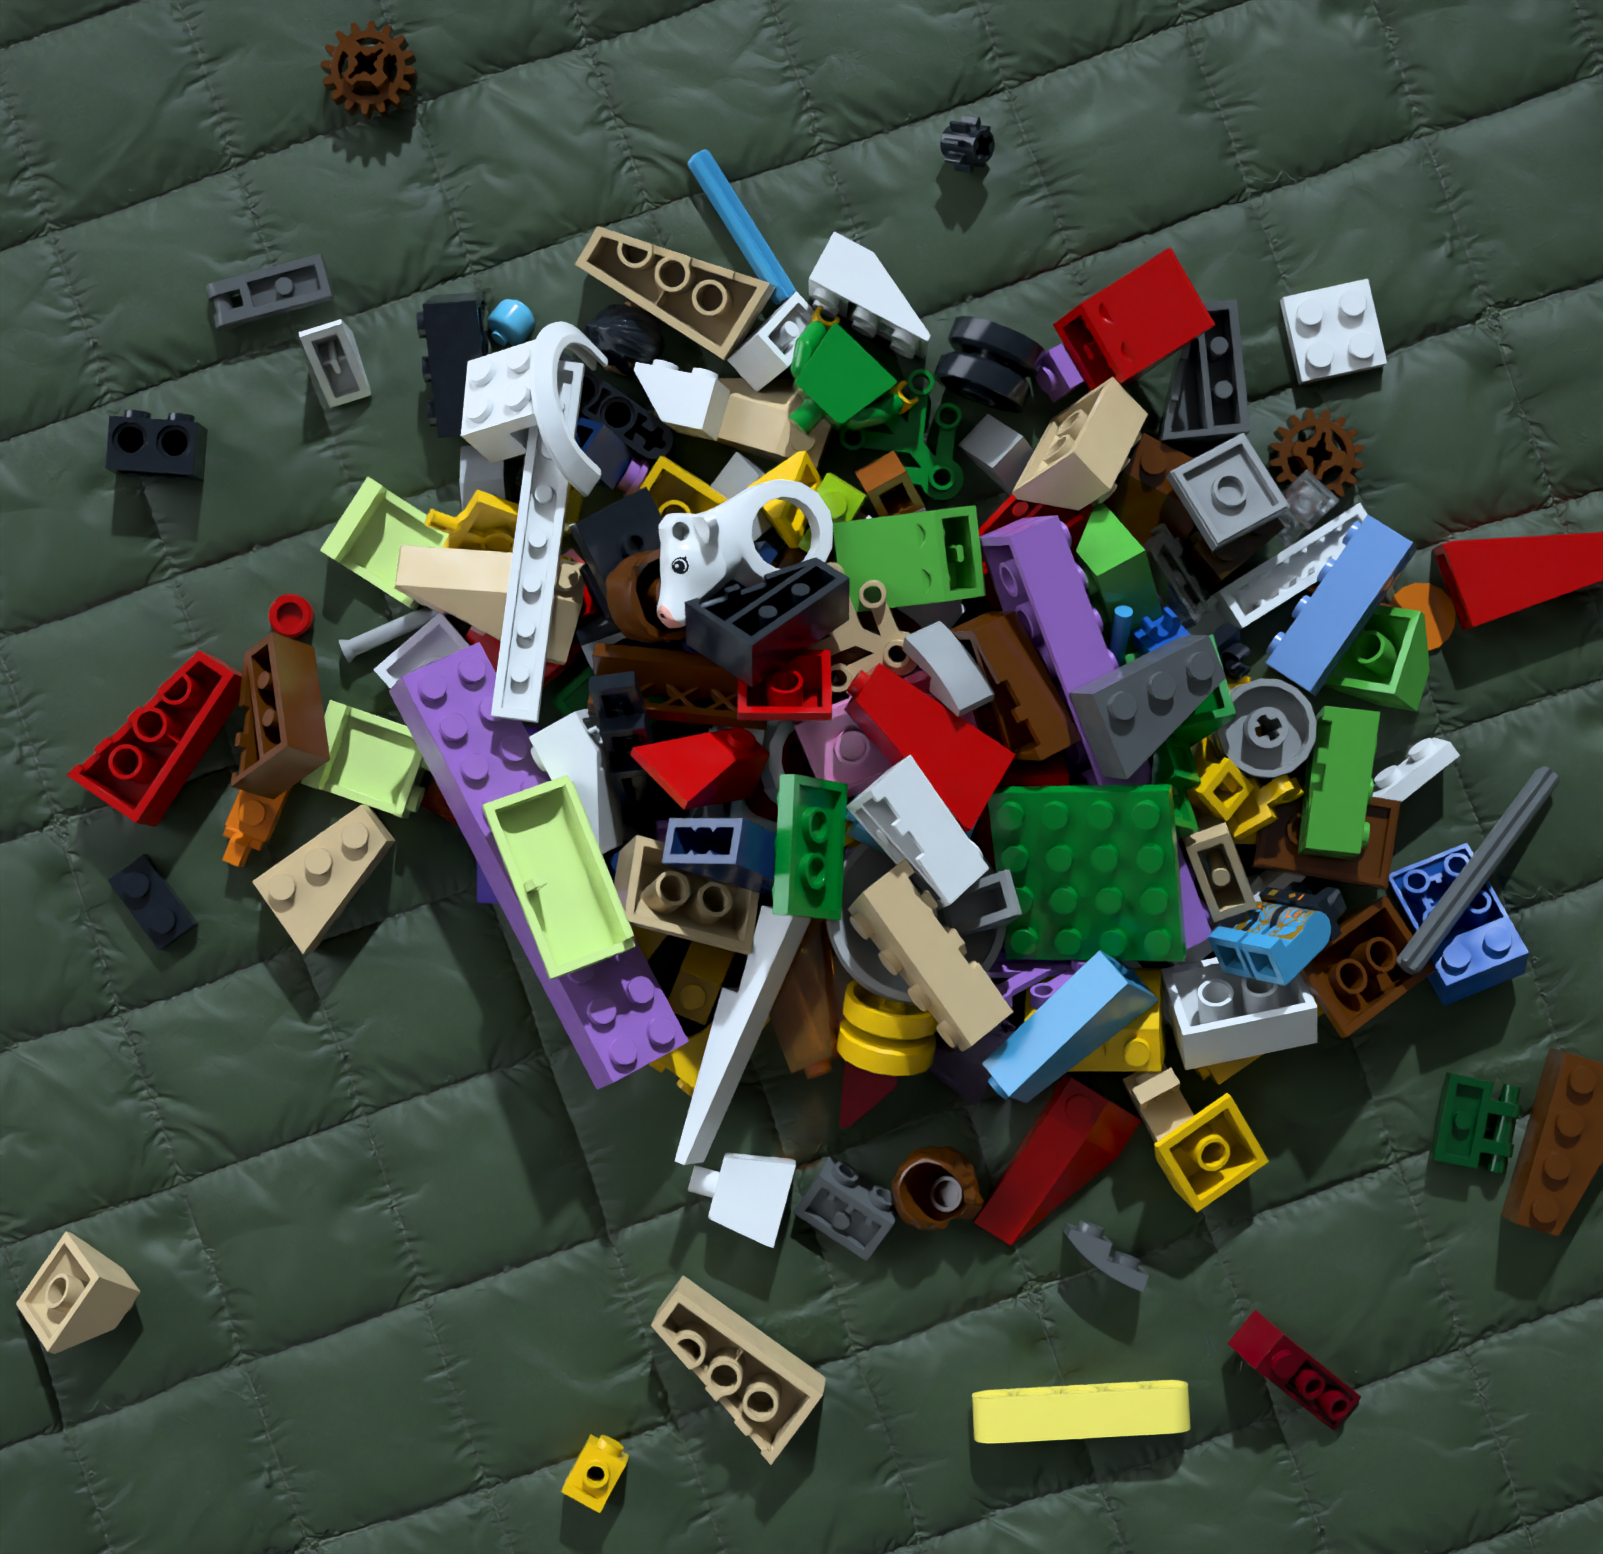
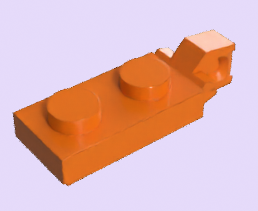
[222,787,292,867]

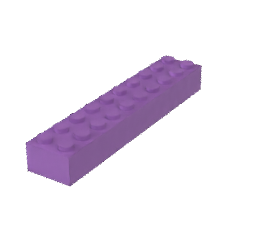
[980,515,1212,949]
[389,642,689,1090]

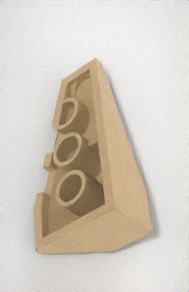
[653,378,833,471]

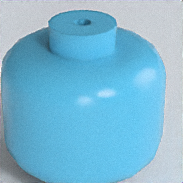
[487,299,536,346]

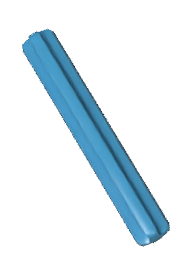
[688,149,796,305]

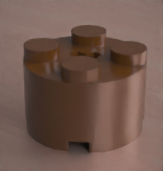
[606,548,714,643]

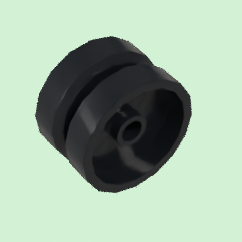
[933,316,1045,413]

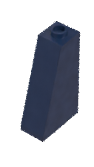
[662,818,777,897]

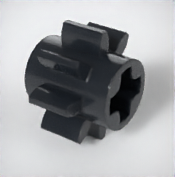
[940,115,995,173]

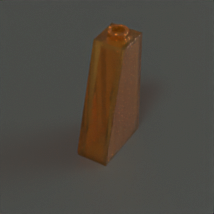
[746,914,842,1079]

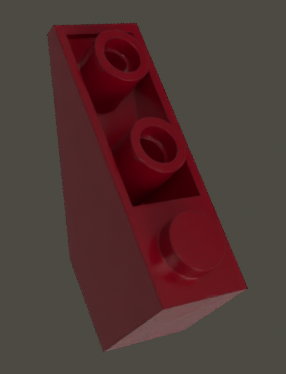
[1227,1310,1361,1431]

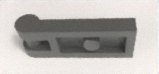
[205,253,335,331]

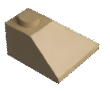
[16,1231,140,1354]

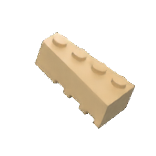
[575,226,776,360]
[847,858,1013,1052]

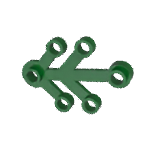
[840,369,964,501]

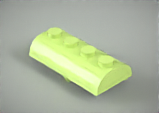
[482,775,635,980]

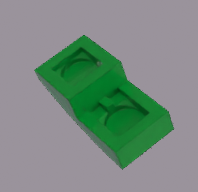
[1152,736,1201,838]

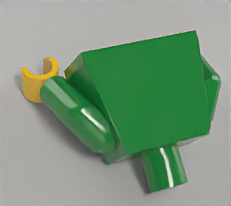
[788,306,919,436]

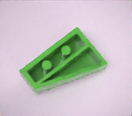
[1298,706,1380,860]

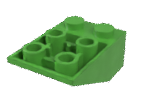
[832,505,986,612]

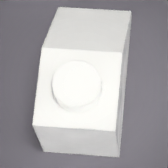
[727,291,815,392]

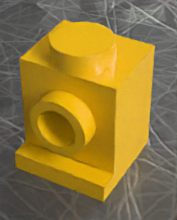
[1187,756,1254,821]
[561,1434,629,1513]

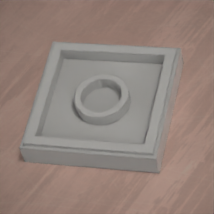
[1166,433,1290,552]

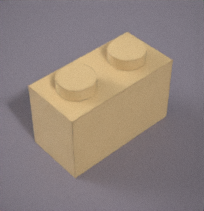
[1183,814,1257,922]

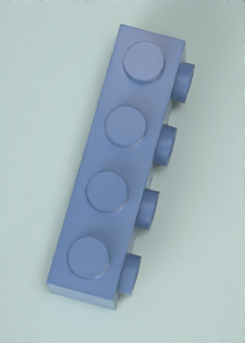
[1266,515,1417,697]

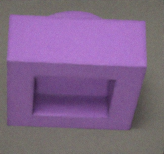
[1035,343,1084,403]

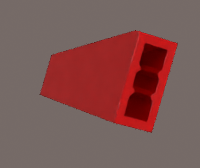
[1432,532,1603,630]
[844,663,1016,833]

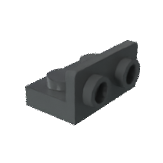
[793,1156,898,1261]

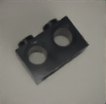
[105,410,208,481]

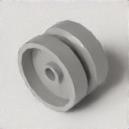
[1207,678,1317,779]

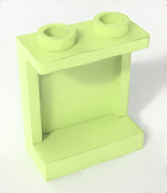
[320,477,449,611]
[301,700,430,819]

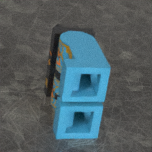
[1207,881,1347,986]

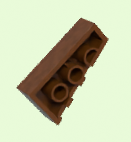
[1501,1048,1603,1237]

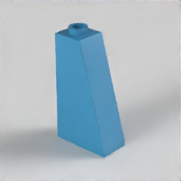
[982,950,1159,1103]

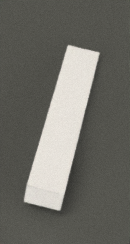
[1178,503,1368,635]
[675,905,811,1165]

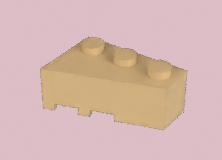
[252,804,395,954]

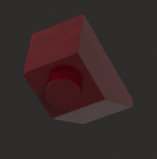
[839,1060,906,1128]

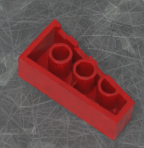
[66,650,242,827]

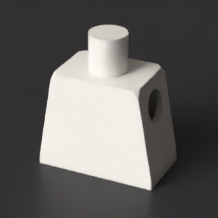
[688,1153,796,1248]

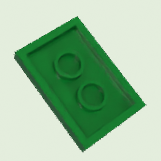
[772,774,848,920]

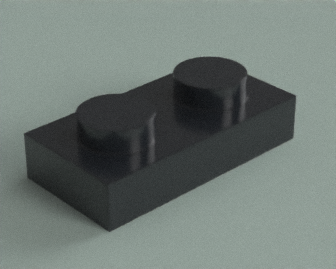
[108,854,198,951]

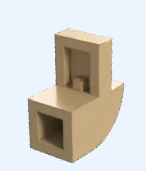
[1123,1063,1194,1143]

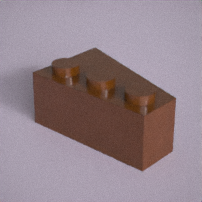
[950,611,1083,761]

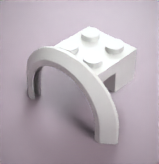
[461,321,608,497]

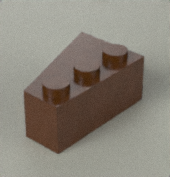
[231,632,330,799]

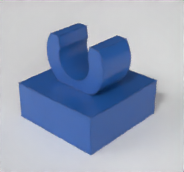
[1131,606,1191,655]

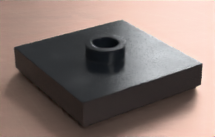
[569,487,663,601]

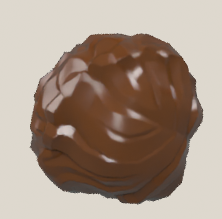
[891,1146,984,1231]

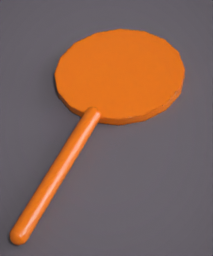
[1307,583,1456,651]

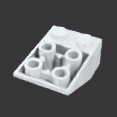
[809,232,931,359]
[529,708,623,854]

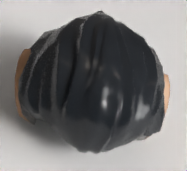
[583,302,665,376]

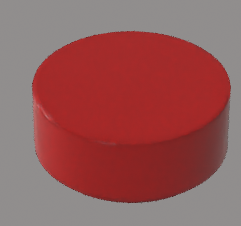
[268,594,315,639]

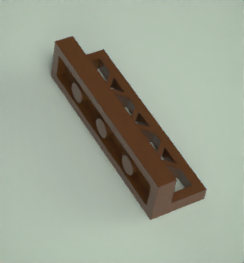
[587,643,769,730]

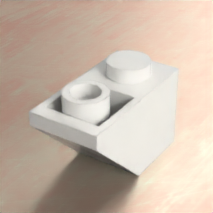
[634,359,730,441]

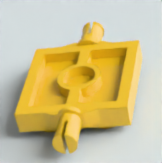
[425,489,571,561]

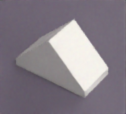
[299,319,371,408]

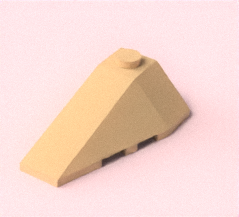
[394,545,585,665]

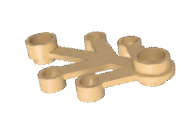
[807,562,918,692]

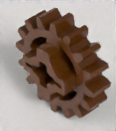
[320,20,418,120]
[1266,409,1364,505]

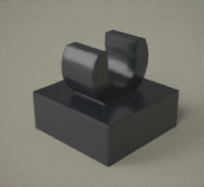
[1211,622,1251,681]

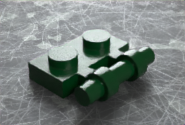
[1429,1072,1522,1174]

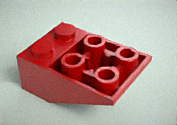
[1053,247,1215,391]

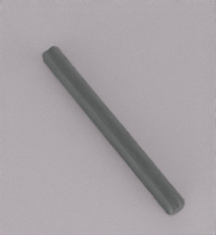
[1396,766,1559,975]

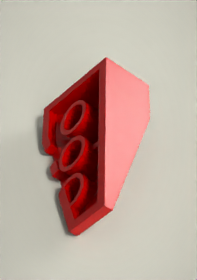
[973,1073,1141,1246]

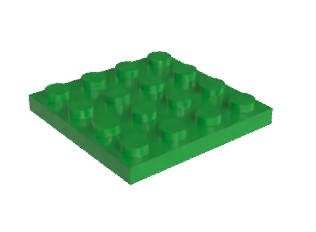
[988,784,1187,961]

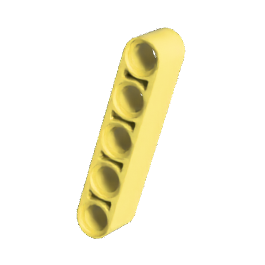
[972,1380,1191,1443]

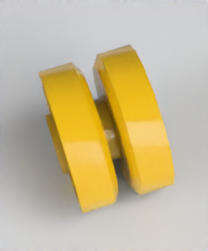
[837,979,939,1076]

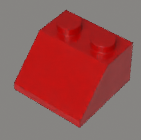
[737,650,832,722]

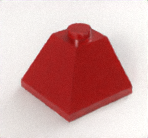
[630,727,770,810]

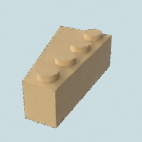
[651,1275,826,1465]

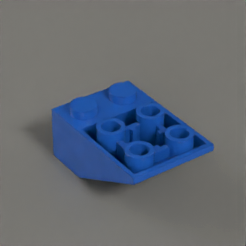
[1388,843,1529,1006]

